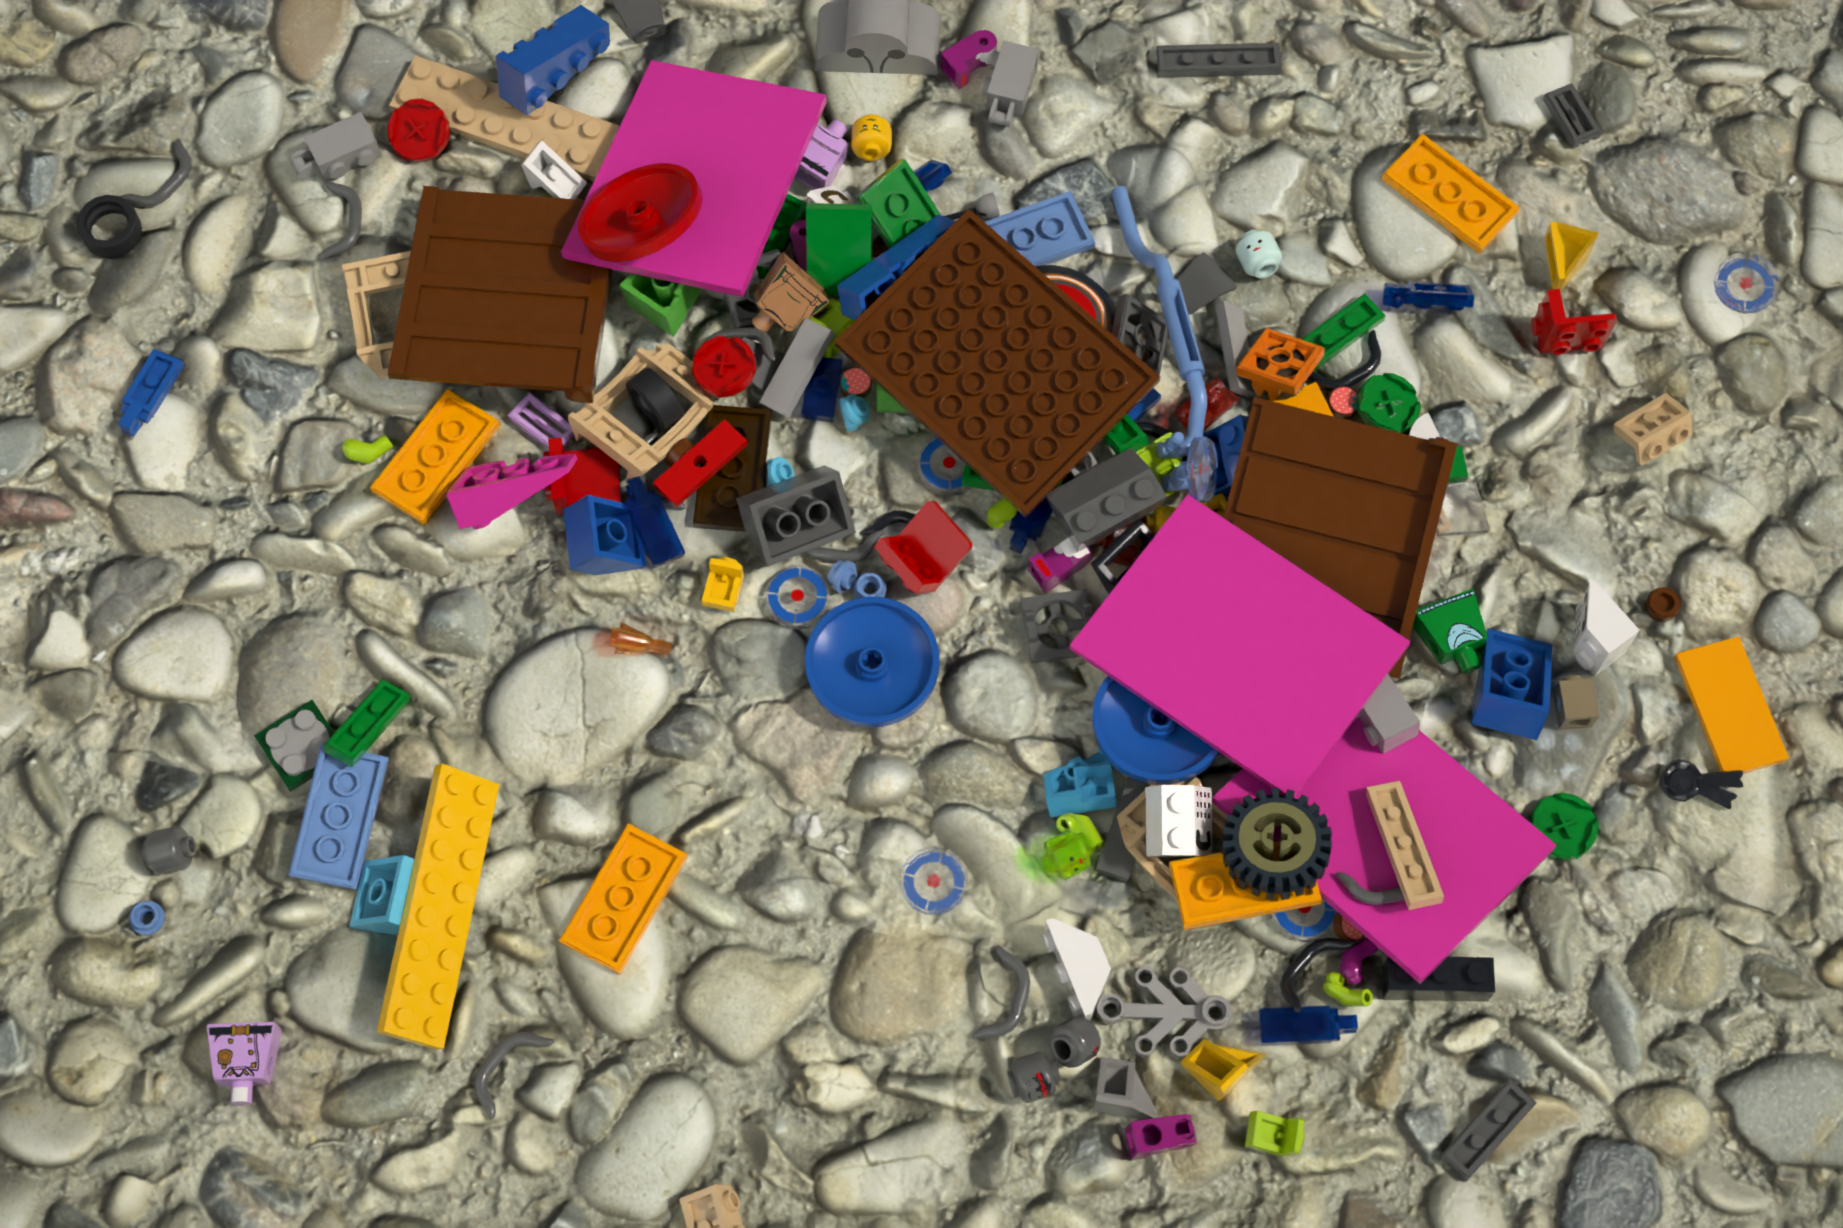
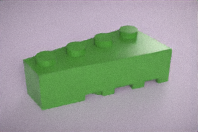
[619,273,702,337]

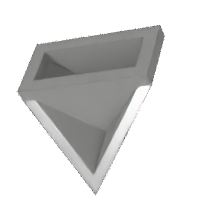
[1093,1057,1160,1120]

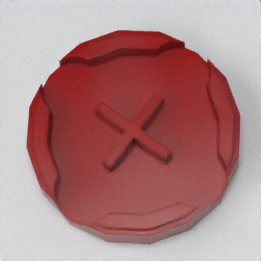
[387,98,450,162]
[692,336,756,398]

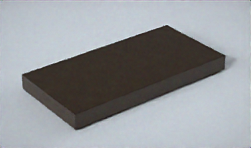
[693,405,772,532]

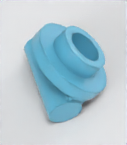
[839,394,869,432]
[766,457,794,487]

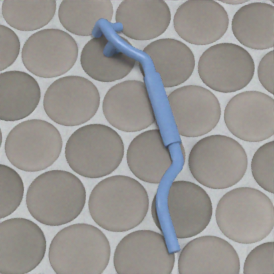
[1111,186,1207,491]

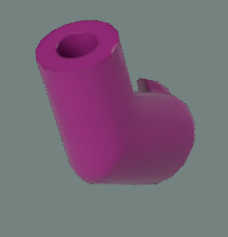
[1339,937,1378,985]

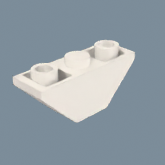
[1041,918,1111,1021]

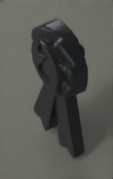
[1659,759,1743,809]

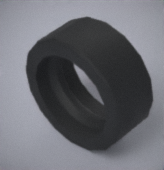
[76,195,142,259]
[626,368,684,431]

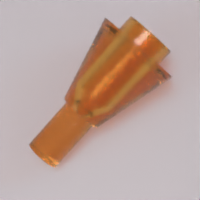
[609,622,672,655]

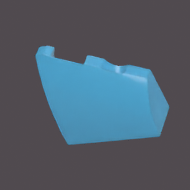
[1044,747,1117,818]

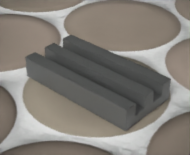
[1543,83,1602,149]

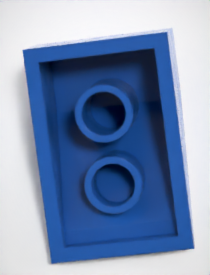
[1471,628,1553,740]

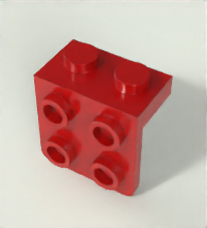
[1531,289,1617,355]
[543,438,621,514]
[874,501,972,594]

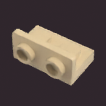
[1614,393,1693,466]
[679,1184,746,1228]

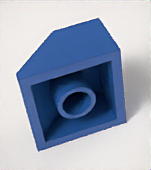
[563,495,646,575]

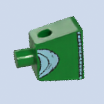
[1413,588,1487,674]

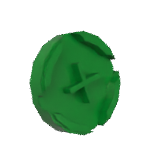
[1356,373,1421,433]
[1529,793,1599,861]

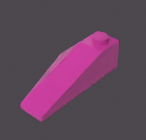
[446,454,578,530]

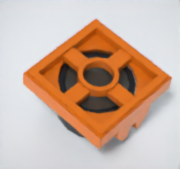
[1236,328,1324,401]

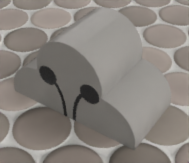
[815,0,940,75]

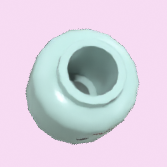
[1236,230,1282,278]

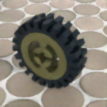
[1222,788,1332,900]

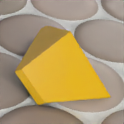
[1544,222,1599,292]
[1180,1038,1267,1102]

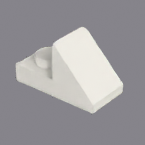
[521,140,587,199]

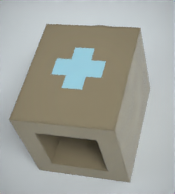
[1553,675,1599,730]

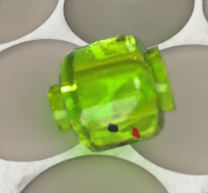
[1040,829,1094,880]

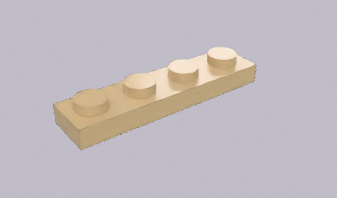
[1366,781,1444,910]

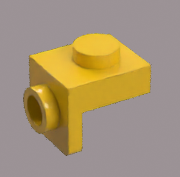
[701,557,744,612]

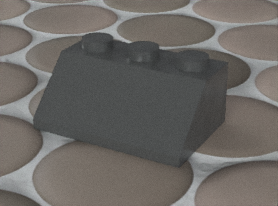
[1046,448,1167,552]
[736,465,856,567]

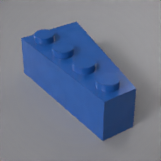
[495,5,610,116]
[837,214,956,321]

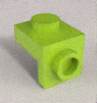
[1245,1110,1305,1157]

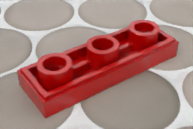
[653,419,748,508]

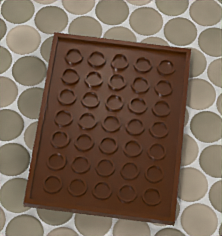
[834,209,1161,518]

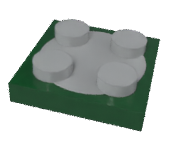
[254,700,334,792]

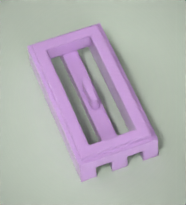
[508,392,575,450]

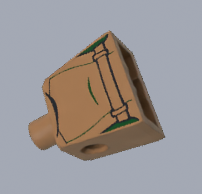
[751,253,830,332]

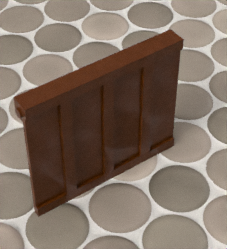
[388,186,613,403]
[1223,397,1458,682]

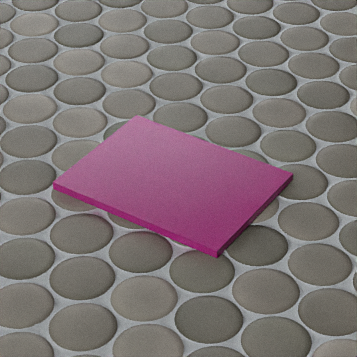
[561,60,827,297]
[1069,494,1411,798]
[1212,717,1556,984]

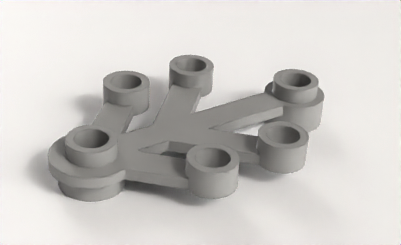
[1096,966,1233,1059]

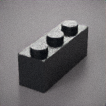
[1382,957,1495,1002]

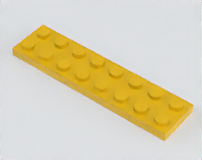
[376,763,500,1050]

